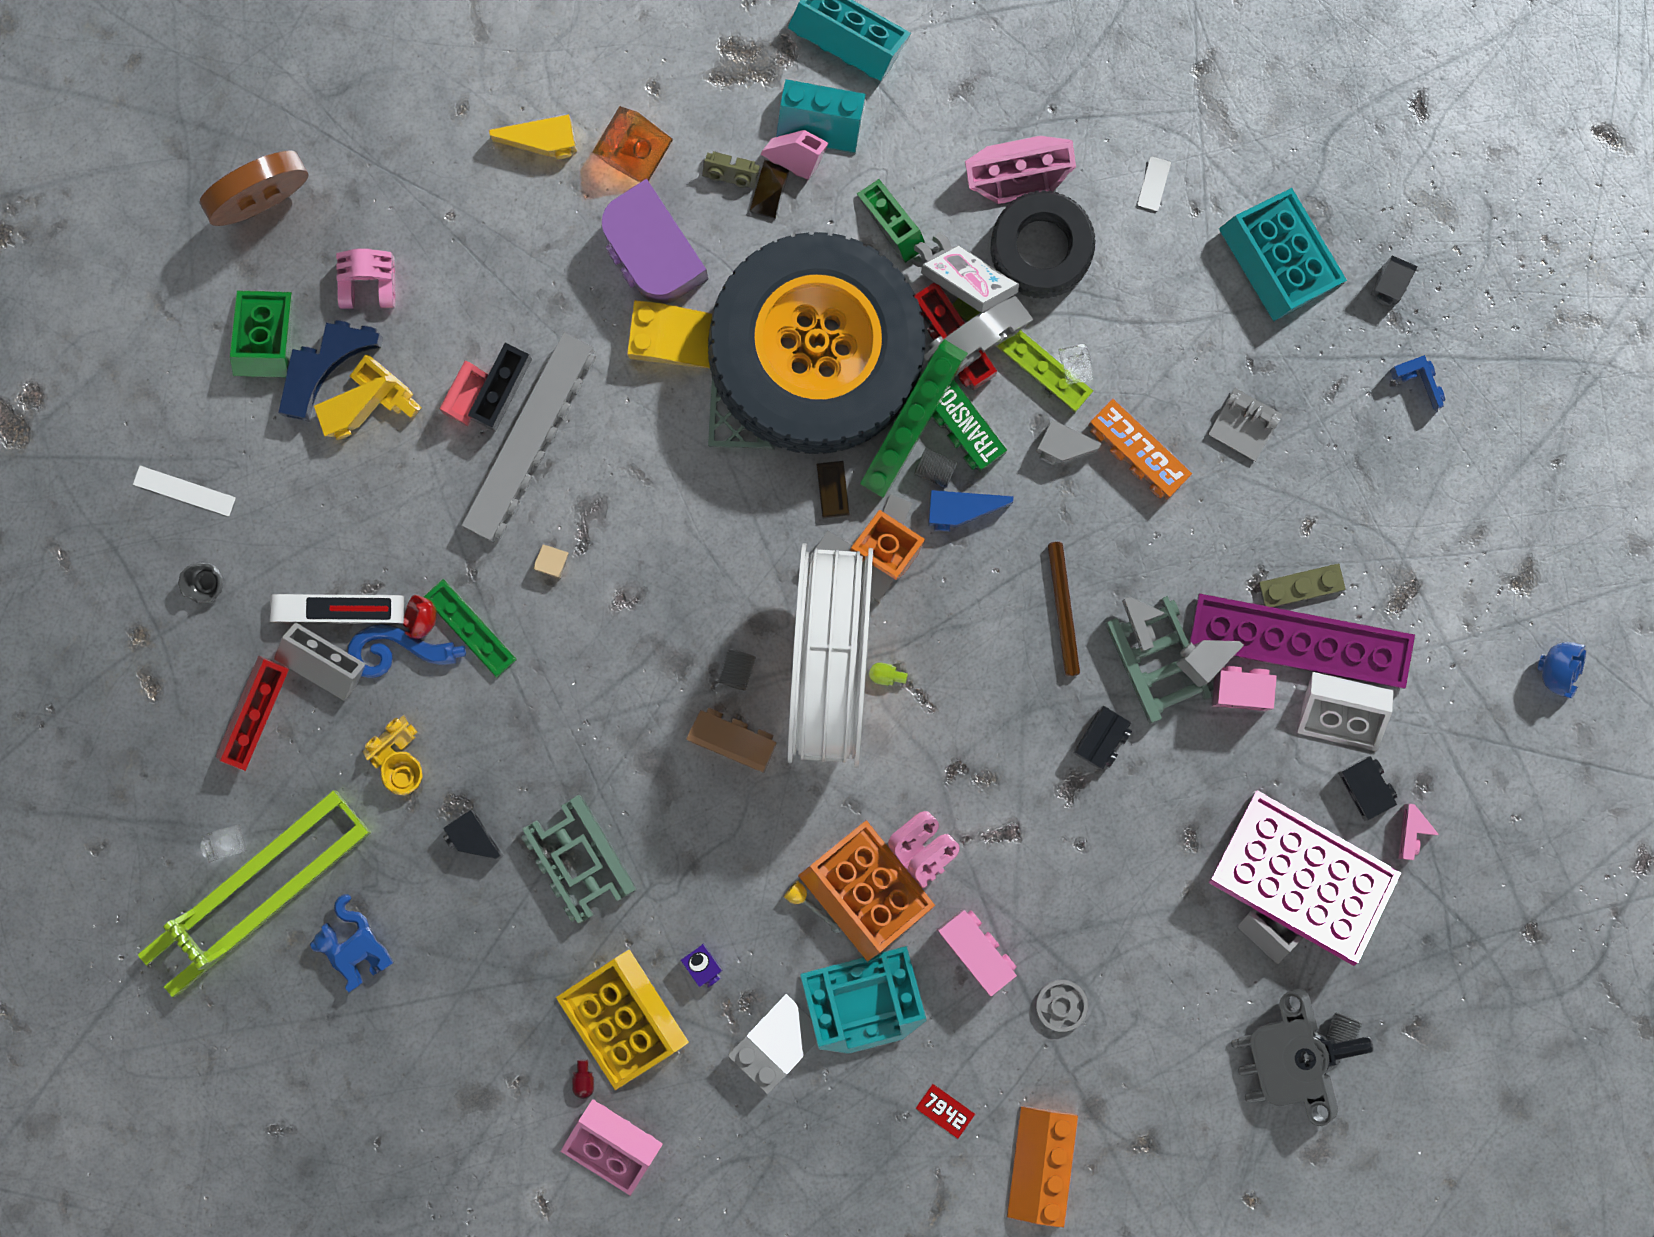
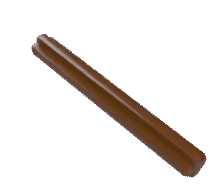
[1048,541,1080,677]

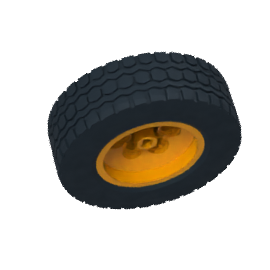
[708,232,926,454]

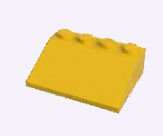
[556,949,689,1090]

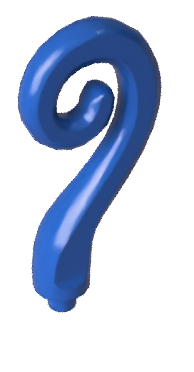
[347,624,466,678]

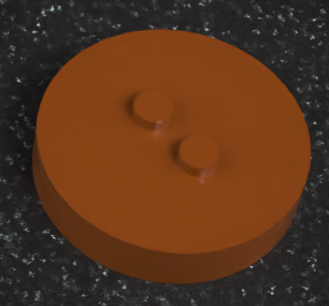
[199,151,309,226]

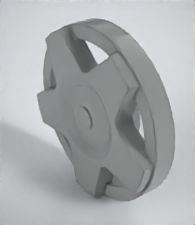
[1036,980,1088,1032]

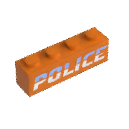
[1088,399,1192,500]

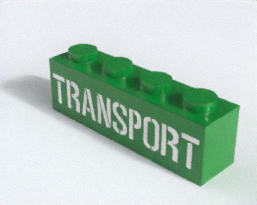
[915,379,1007,473]

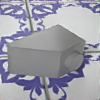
[1036,420,1101,465]
[1176,640,1244,687]

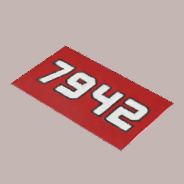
[916,1084,975,1139]

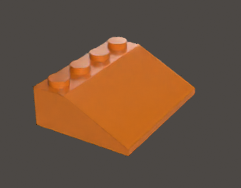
[798,820,936,962]

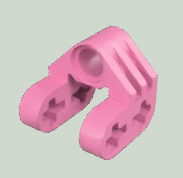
[336,249,396,309]
[888,811,960,888]

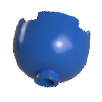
[1538,642,1586,698]

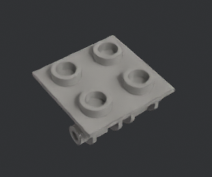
[1208,388,1282,462]

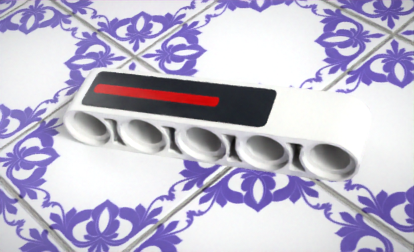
[270,594,404,624]

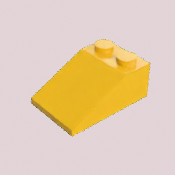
[627,300,712,369]

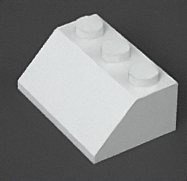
[1297,672,1393,751]

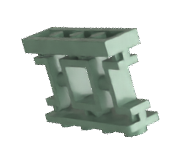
[521,795,637,924]

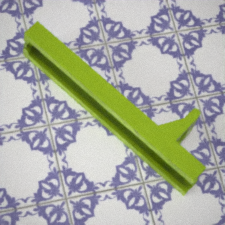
[138,790,372,997]

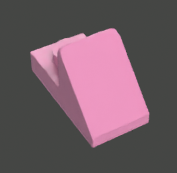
[1398,804,1439,860]

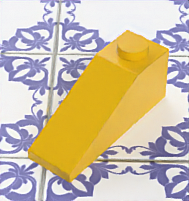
[489,114,577,159]
[314,376,397,440]

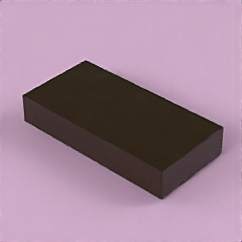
[816,461,850,518]

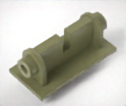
[702,151,760,189]

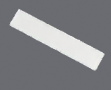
[133,466,236,516]

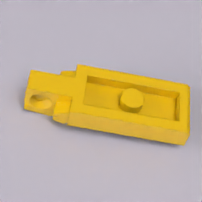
[350,354,422,418]

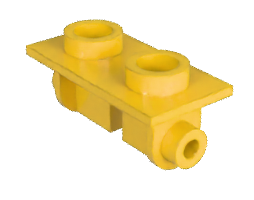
[362,715,418,768]

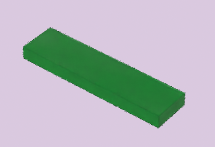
[423,579,517,678]

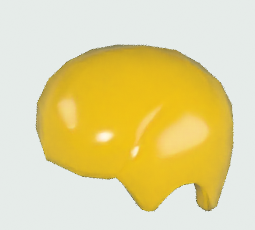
[381,752,423,795]

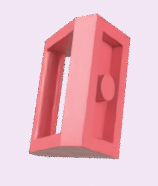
[439,361,488,426]

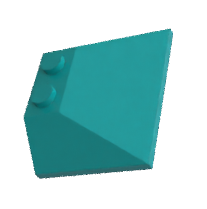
[800,946,927,1054]

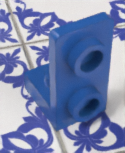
[1390,355,1445,411]

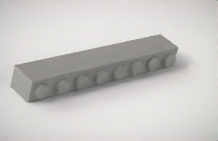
[462,332,596,543]

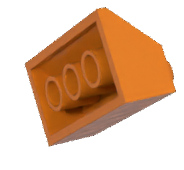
[1007,1106,1078,1228]

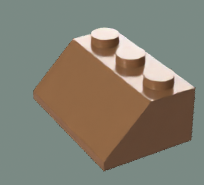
[686,708,777,773]

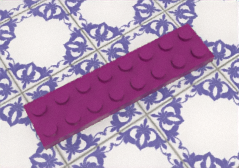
[1189,593,1415,689]

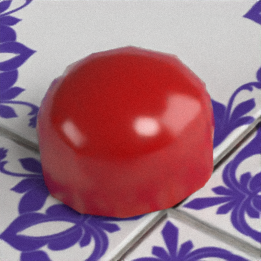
[403,594,436,639]

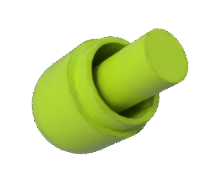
[869,662,908,686]

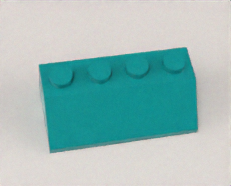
[788,0,911,81]

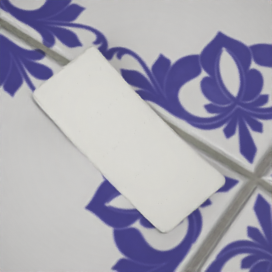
[1138,157,1171,211]

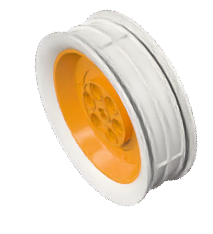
[788,543,873,768]

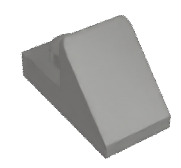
[1122,597,1165,652]

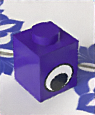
[681,944,723,988]

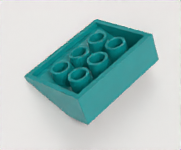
[1218,188,1347,322]

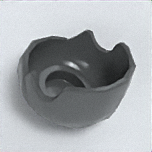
[178,561,224,603]

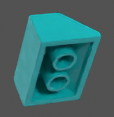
[776,79,866,154]

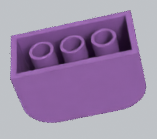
[602,178,708,304]

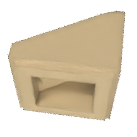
[533,544,569,579]

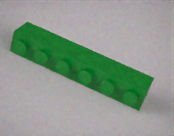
[860,339,968,498]

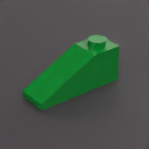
[857,179,926,263]

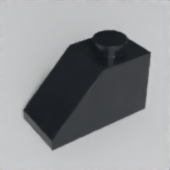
[1370,255,1418,306]
[443,810,503,859]

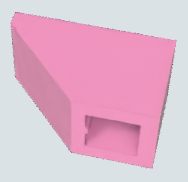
[761,130,828,180]

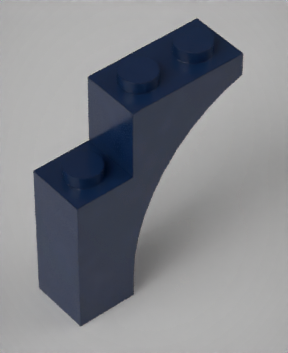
[278,320,383,422]

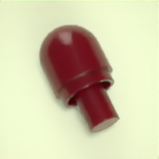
[572,1059,594,1099]

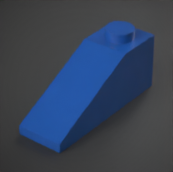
[928,490,1014,532]

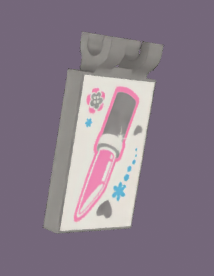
[912,232,1019,313]

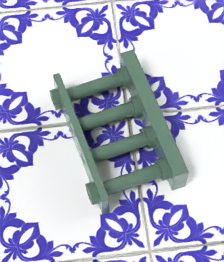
[1105,596,1214,724]

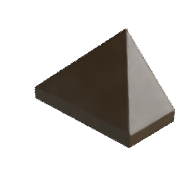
[750,159,790,219]

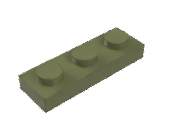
[1258,563,1346,607]

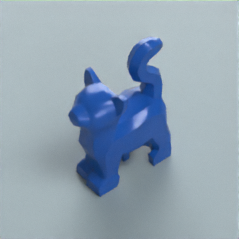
[310,894,394,993]

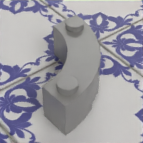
[924,295,1033,376]

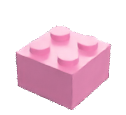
[1212,666,1277,711]

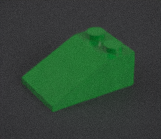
[230,291,292,377]

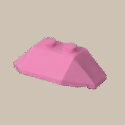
[965,136,1076,204]

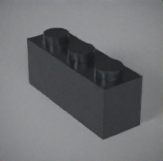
[468,342,532,432]

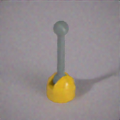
[783,880,841,933]

